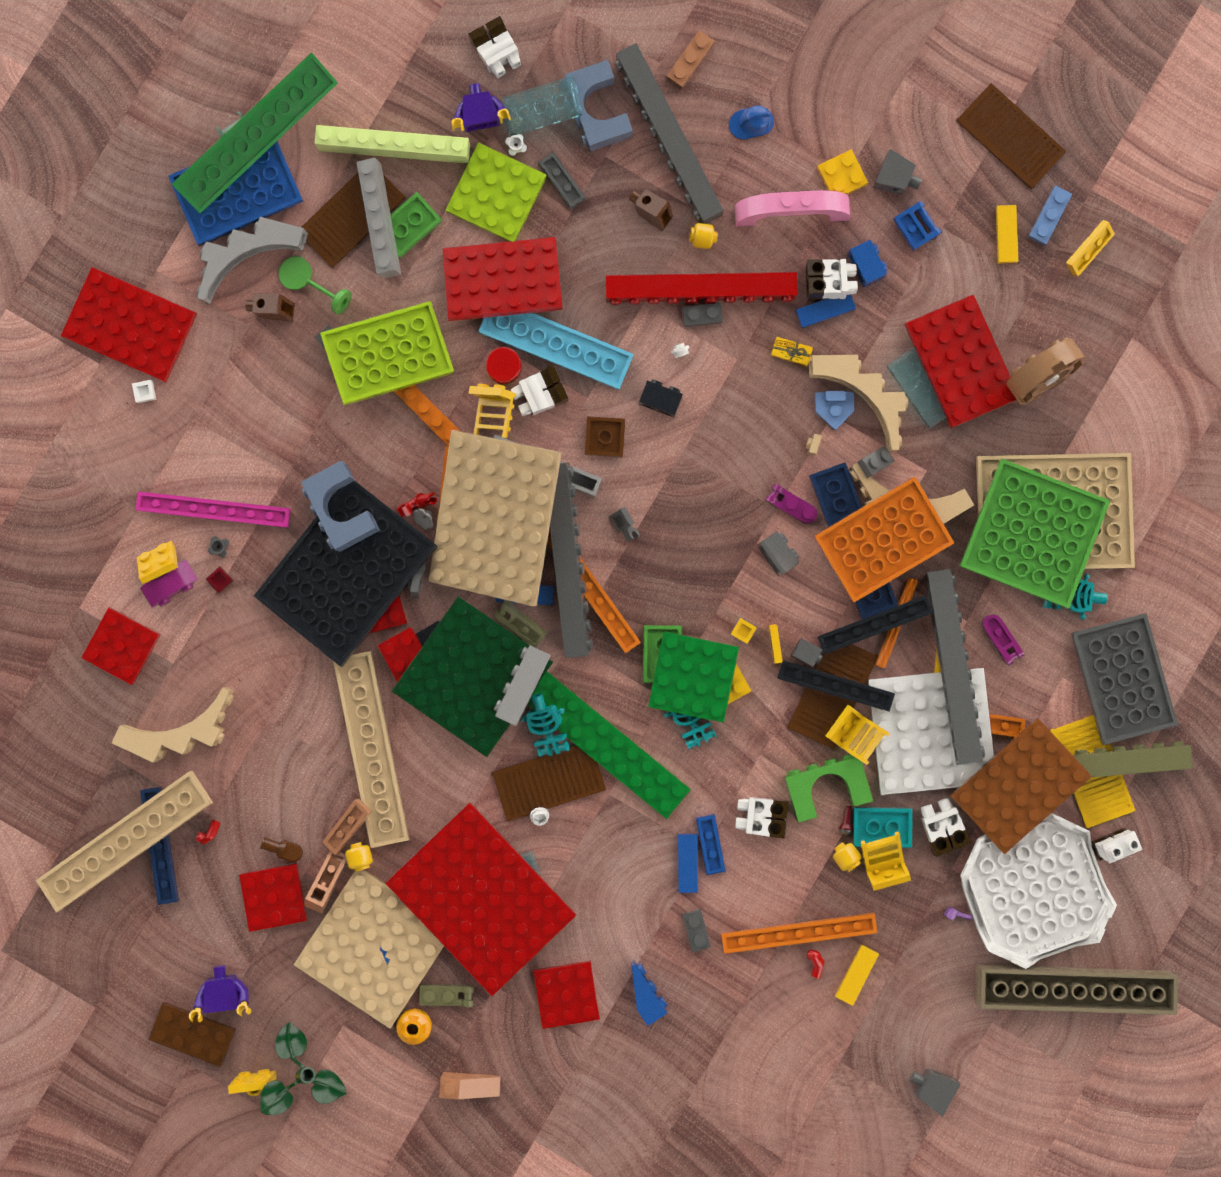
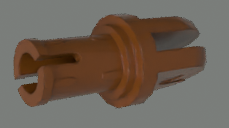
[260,837,303,862]

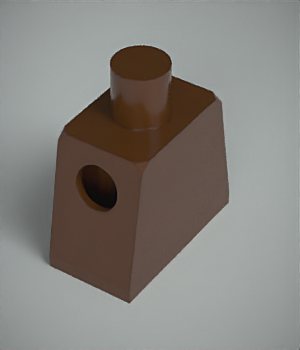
[629,189,673,231]
[245,294,295,322]

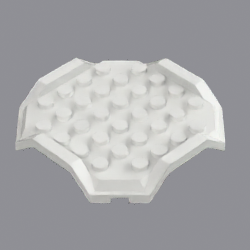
[960,813,1117,969]

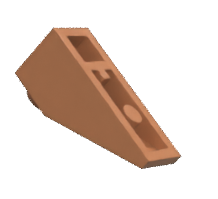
[305,850,347,914]
[439,1072,501,1099]

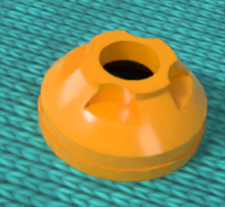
[396,1008,432,1045]

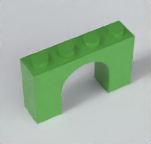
[784,754,873,822]

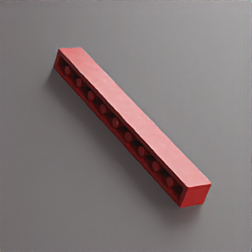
[606,272,798,305]

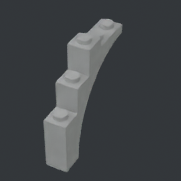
[197,217,308,304]

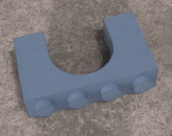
[563,60,633,152]
[301,460,380,552]

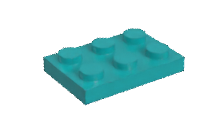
[853,807,913,848]

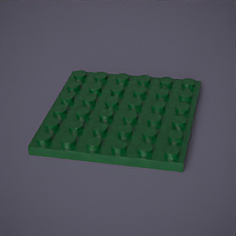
[391,596,553,757]

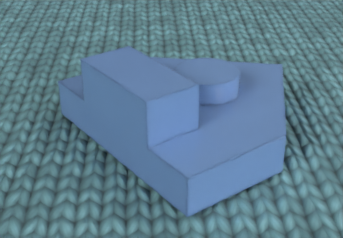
[815,391,854,431]

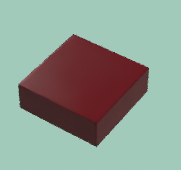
[206,566,234,593]

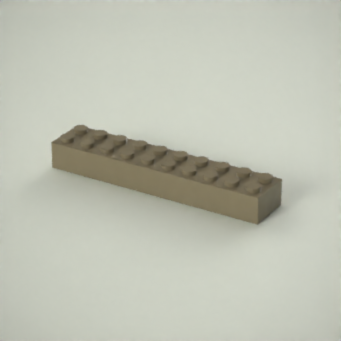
[976,964,1178,1015]

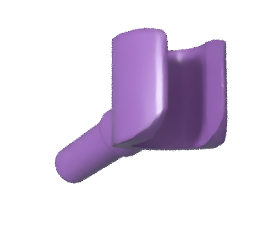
[944,907,973,921]

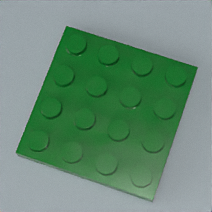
[648,631,739,723]

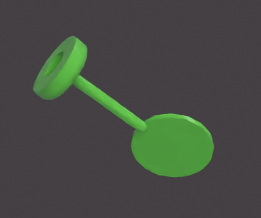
[279,256,352,315]

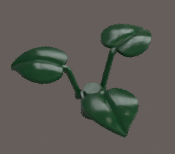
[260,1022,347,1115]

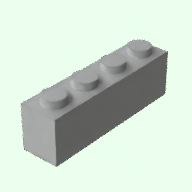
[494,645,551,726]

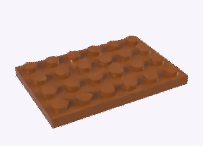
[950,718,1092,855]

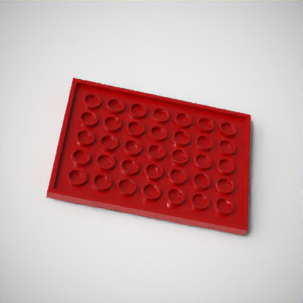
[385,802,577,996]

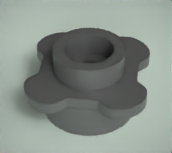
[208,536,229,557]

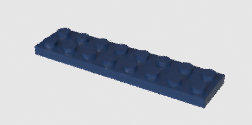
[809,462,898,619]

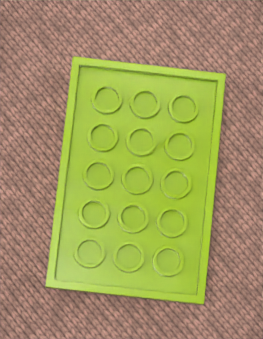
[320,301,454,406]

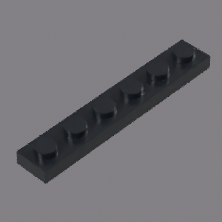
[817,595,934,655]
[777,660,895,712]

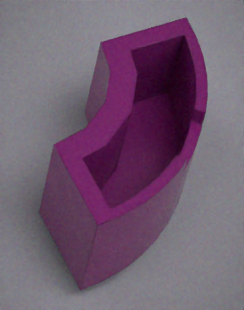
[140,560,198,608]

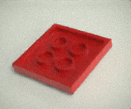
[81,607,161,685]
[239,863,307,932]
[533,960,600,1029]

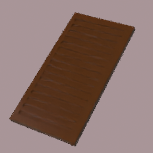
[956,83,1067,189]
[301,173,406,269]
[787,644,878,750]
[492,745,606,822]

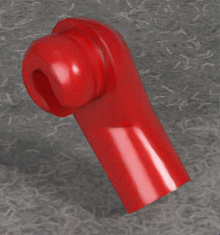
[195,820,221,845]
[806,949,825,979]

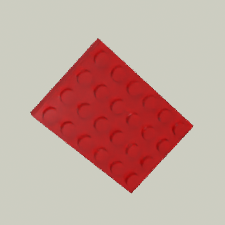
[442,237,563,321]
[60,267,197,382]
[904,294,1017,428]

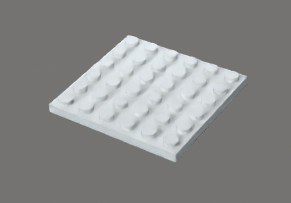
[868,668,994,795]

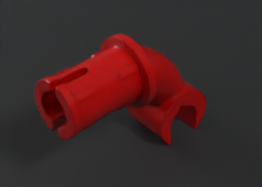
[397,492,437,517]

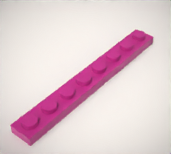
[136,491,291,528]

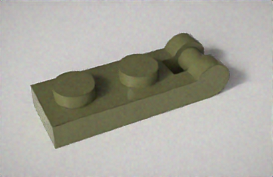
[494,600,548,648]
[419,984,474,1007]

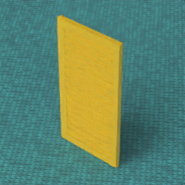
[1050,715,1136,829]

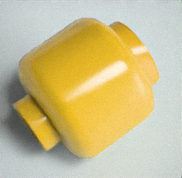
[689,223,718,249]
[345,842,373,872]
[833,842,862,872]

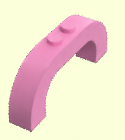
[735,191,850,226]

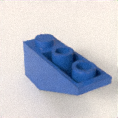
[632,960,668,1026]

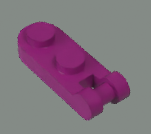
[765,483,817,524]
[982,614,1025,666]

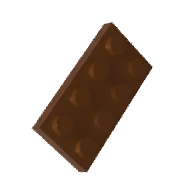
[148,1002,236,1067]

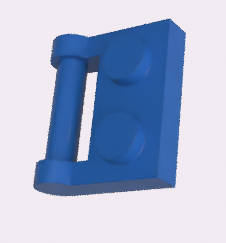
[893,201,942,251]

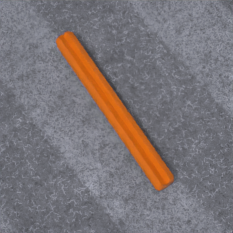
[875,578,918,668]

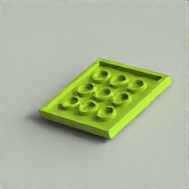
[446,142,547,242]

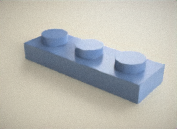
[1028,185,1072,246]

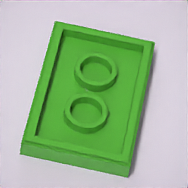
[391,192,442,258]
[643,625,682,683]

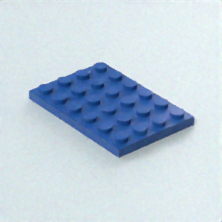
[168,141,304,247]

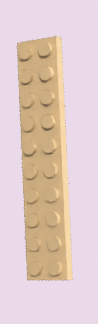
[333,651,409,848]
[36,771,213,913]

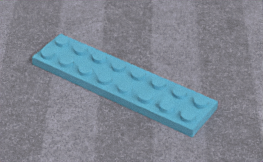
[478,313,634,390]

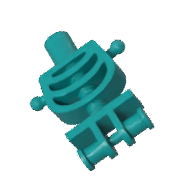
[1042,574,1108,620]
[521,693,569,757]
[664,712,717,750]

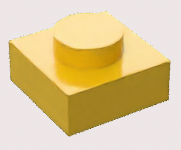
[730,618,757,644]

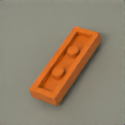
[989,714,1026,737]

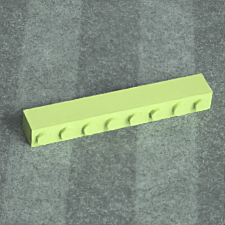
[314,125,470,164]

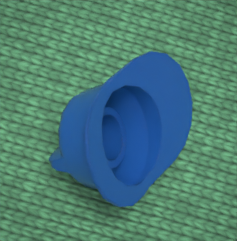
[729,106,774,139]

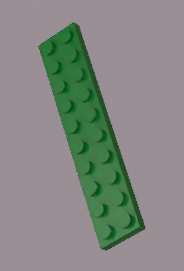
[172,52,338,213]
[527,671,691,819]

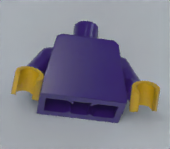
[452,83,511,132]
[189,965,251,1022]

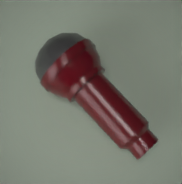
[839,805,852,835]

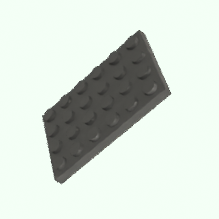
[1071,613,1178,745]

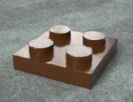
[585,416,625,458]

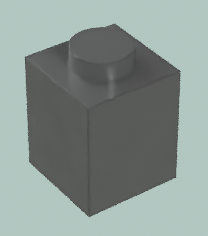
[791,639,823,667]

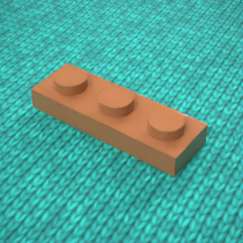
[666,30,715,89]
[322,798,372,855]

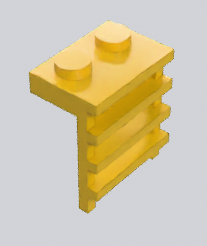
[469,383,516,438]
[826,705,890,765]
[861,831,911,891]

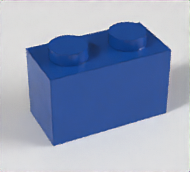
[847,240,887,288]

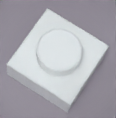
[132,380,157,403]

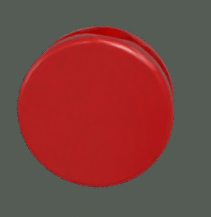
[486,347,522,384]

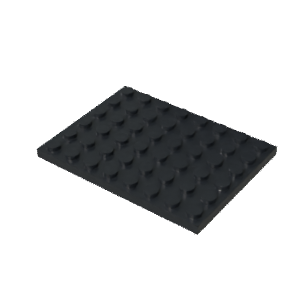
[254,481,438,667]

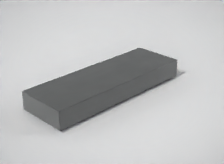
[538,152,586,210]

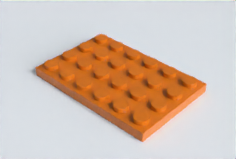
[814,476,954,602]

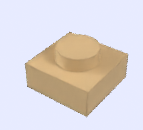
[805,434,822,456]

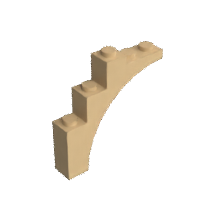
[809,355,908,452]
[849,463,974,524]
[112,687,234,763]

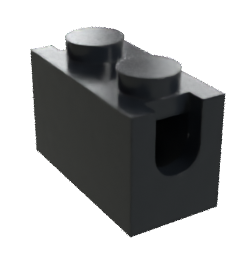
[639,379,683,418]

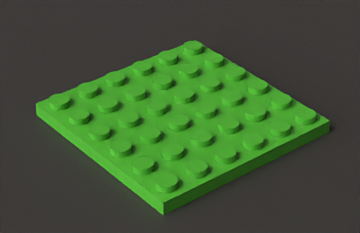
[959,459,1110,609]

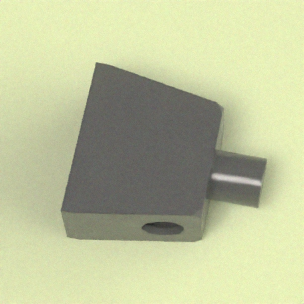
[873,149,922,195]
[909,1068,961,1117]

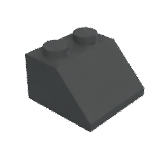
[757,531,799,576]

